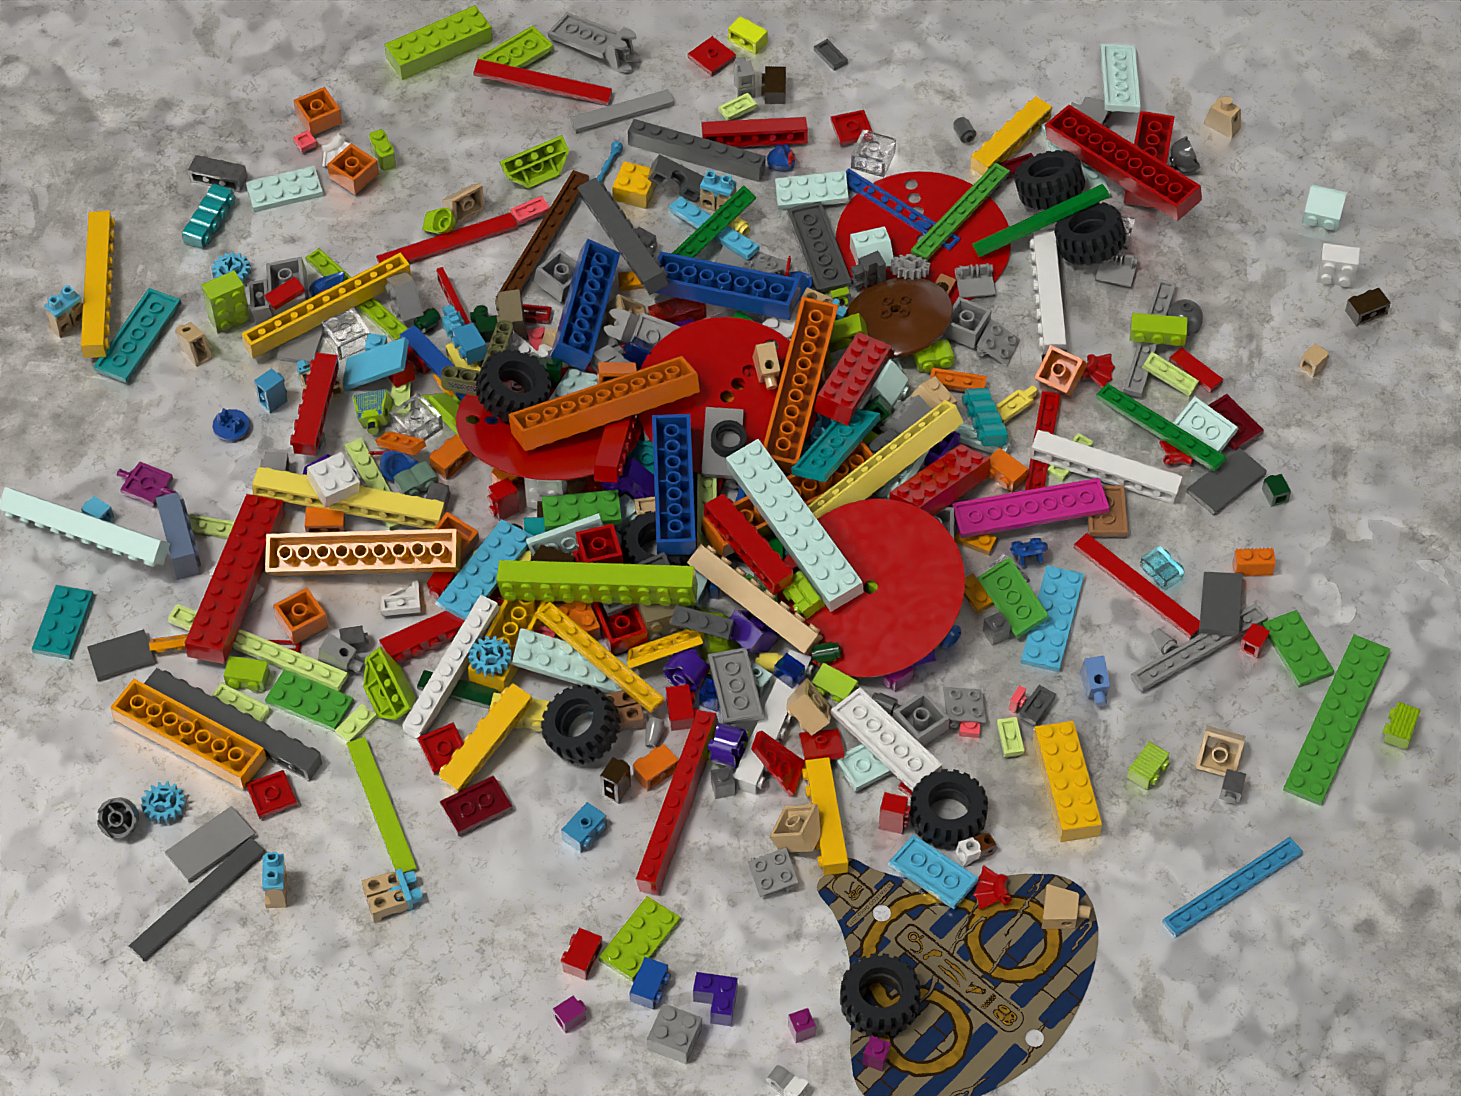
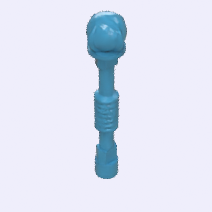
[596,141,623,183]

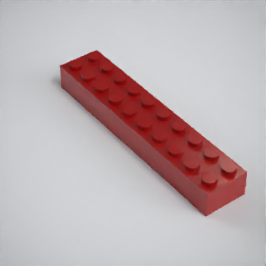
[1045,105,1202,221]
[184,494,285,664]

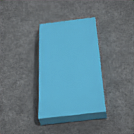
[343,337,409,391]
[889,834,979,910]

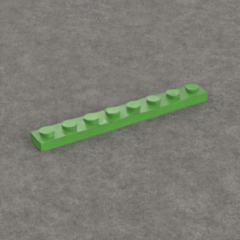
[911,162,1010,260]

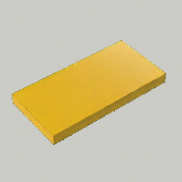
[627,630,704,668]

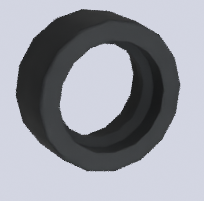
[711,420,747,458]

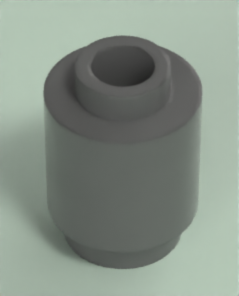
[953,117,976,143]
[872,692,900,717]

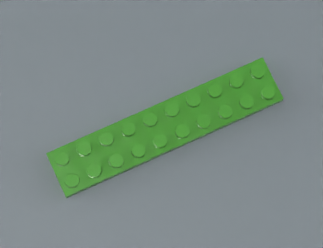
[1283,634,1390,806]

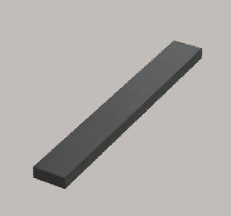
[129,838,265,962]

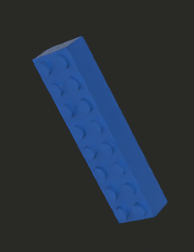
[550,239,621,371]
[654,251,801,320]
[652,414,696,555]

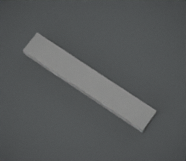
[570,89,674,133]

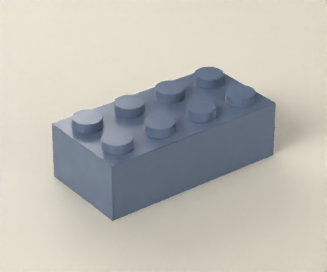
[156,492,201,580]

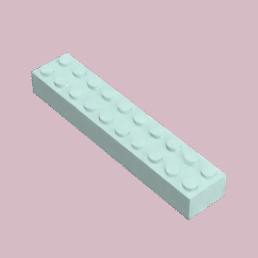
[726,439,864,612]

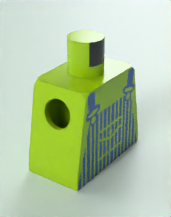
[353,389,393,434]

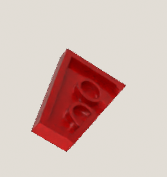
[751,730,805,797]

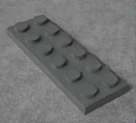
[787,202,852,293]

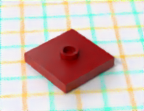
[688,36,736,76]
[830,110,874,146]
[417,722,464,775]
[799,728,844,762]
[246,770,298,819]

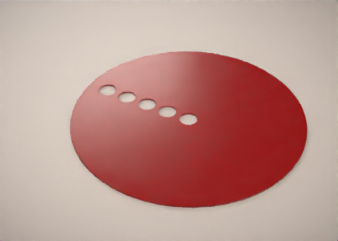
[836,171,1011,306]
[638,317,818,479]
[456,368,641,480]
[777,499,965,677]

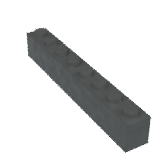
[627,119,766,182]

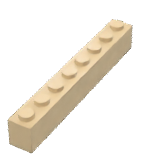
[687,544,823,656]

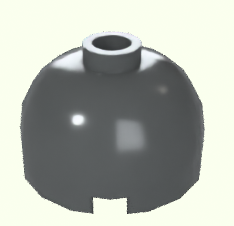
[1169,136,1201,172]
[1167,299,1203,336]
[97,797,139,838]

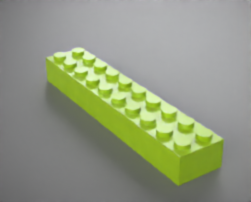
[496,560,698,607]

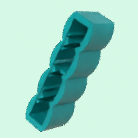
[182,184,236,249]
[962,387,1008,447]

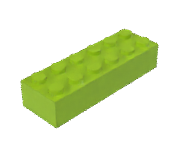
[384,5,493,80]

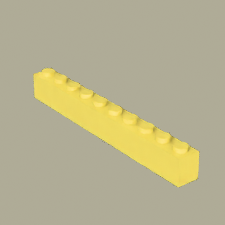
[808,400,964,519]
[252,467,445,530]

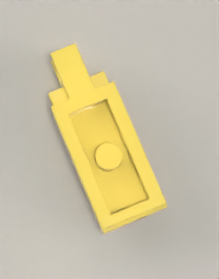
[996,385,1038,424]

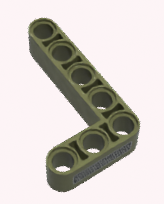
[441,320,513,396]

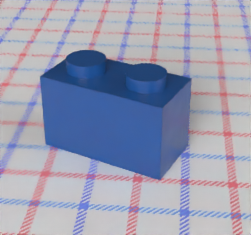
[629,957,671,1009]

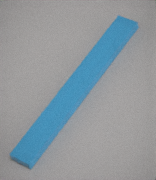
[1162,837,1303,938]

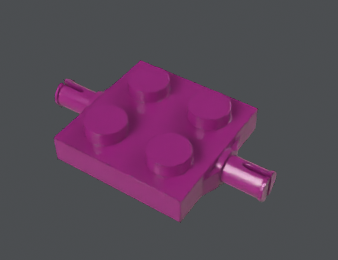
[117,462,176,507]

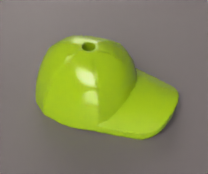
[422,208,457,234]

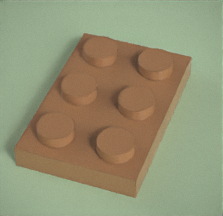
[1087,485,1128,537]

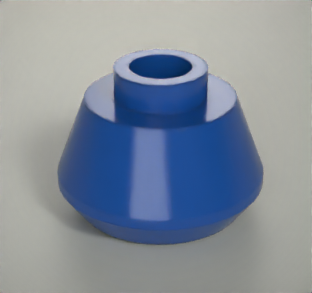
[940,625,962,648]

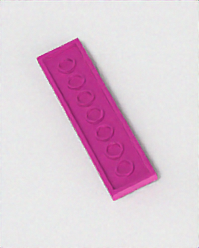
[951,478,1110,538]

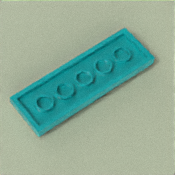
[93,288,181,383]
[791,408,881,482]

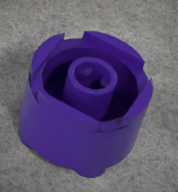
[663,648,710,692]
[708,723,748,768]

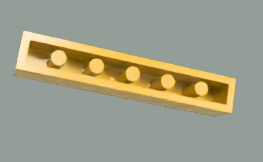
[970,96,1052,176]
[439,683,534,793]
[802,757,848,875]

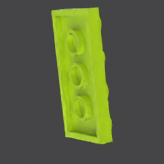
[478,25,554,68]
[599,896,681,982]

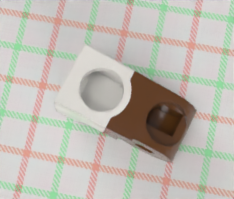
[955,833,998,867]

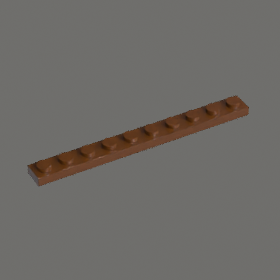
[496,170,589,300]

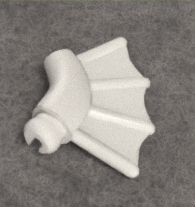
[322,132,360,167]

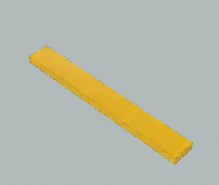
[536,602,665,713]

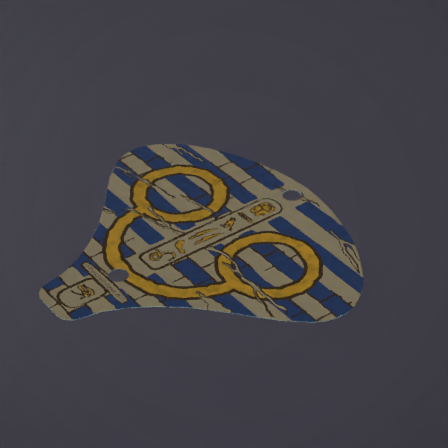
[817,858,1098,1096]

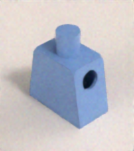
[1080,656,1110,706]

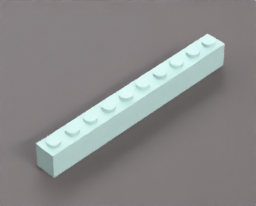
[0,487,170,567]

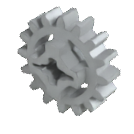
[890,254,930,279]

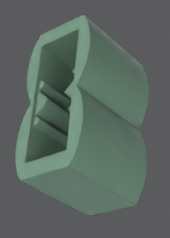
[393,461,439,496]

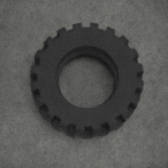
[1014,150,1085,210]
[1054,202,1126,266]
[475,350,551,422]
[621,511,693,566]
[541,684,621,765]
[910,769,988,849]
[840,953,921,1038]

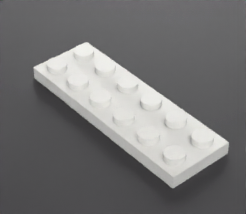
[831,688,942,792]

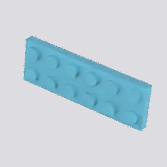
[436,519,533,620]
[1021,565,1084,672]

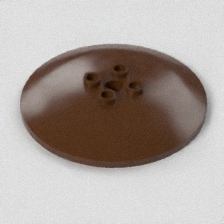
[844,277,953,358]

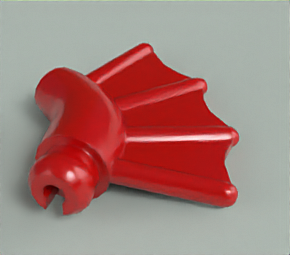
[1081,354,1115,388]
[1159,441,1194,465]
[973,866,1012,910]

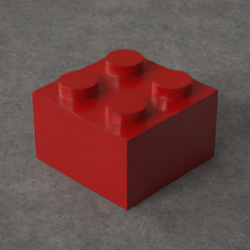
[575,524,623,564]

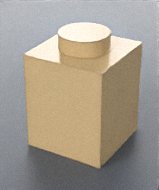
[1299,344,1330,377]

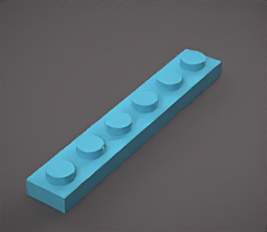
[669,196,760,261]

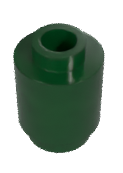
[413,308,441,333]
[811,641,841,664]

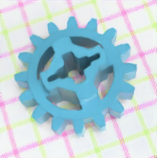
[211,251,251,283]
[441,304,465,338]
[468,636,512,677]
[141,781,186,824]

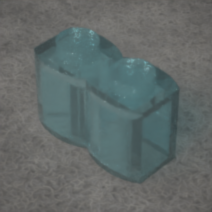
[1140,546,1184,591]

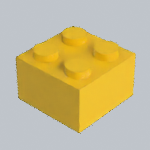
[612,161,657,209]

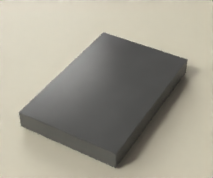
[87,629,155,681]

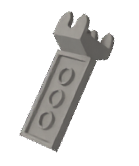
[547,12,641,73]
[604,308,680,354]

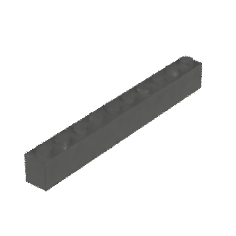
[577,177,669,295]
[144,668,322,781]

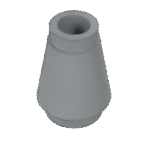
[1151,628,1178,654]
[645,718,665,749]

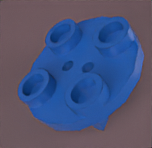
[212,408,251,443]
[1010,538,1048,566]

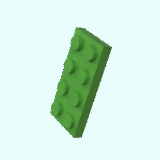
[542,490,622,531]
[977,557,1050,639]
[1262,610,1334,688]
[265,669,354,732]

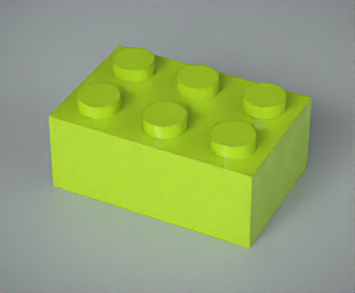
[201,270,251,333]

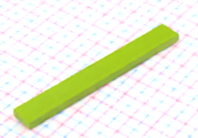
[305,248,408,341]
[346,737,417,873]

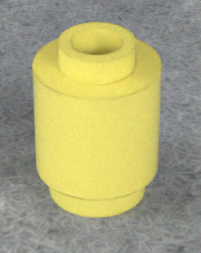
[728,216,751,237]
[755,653,783,672]

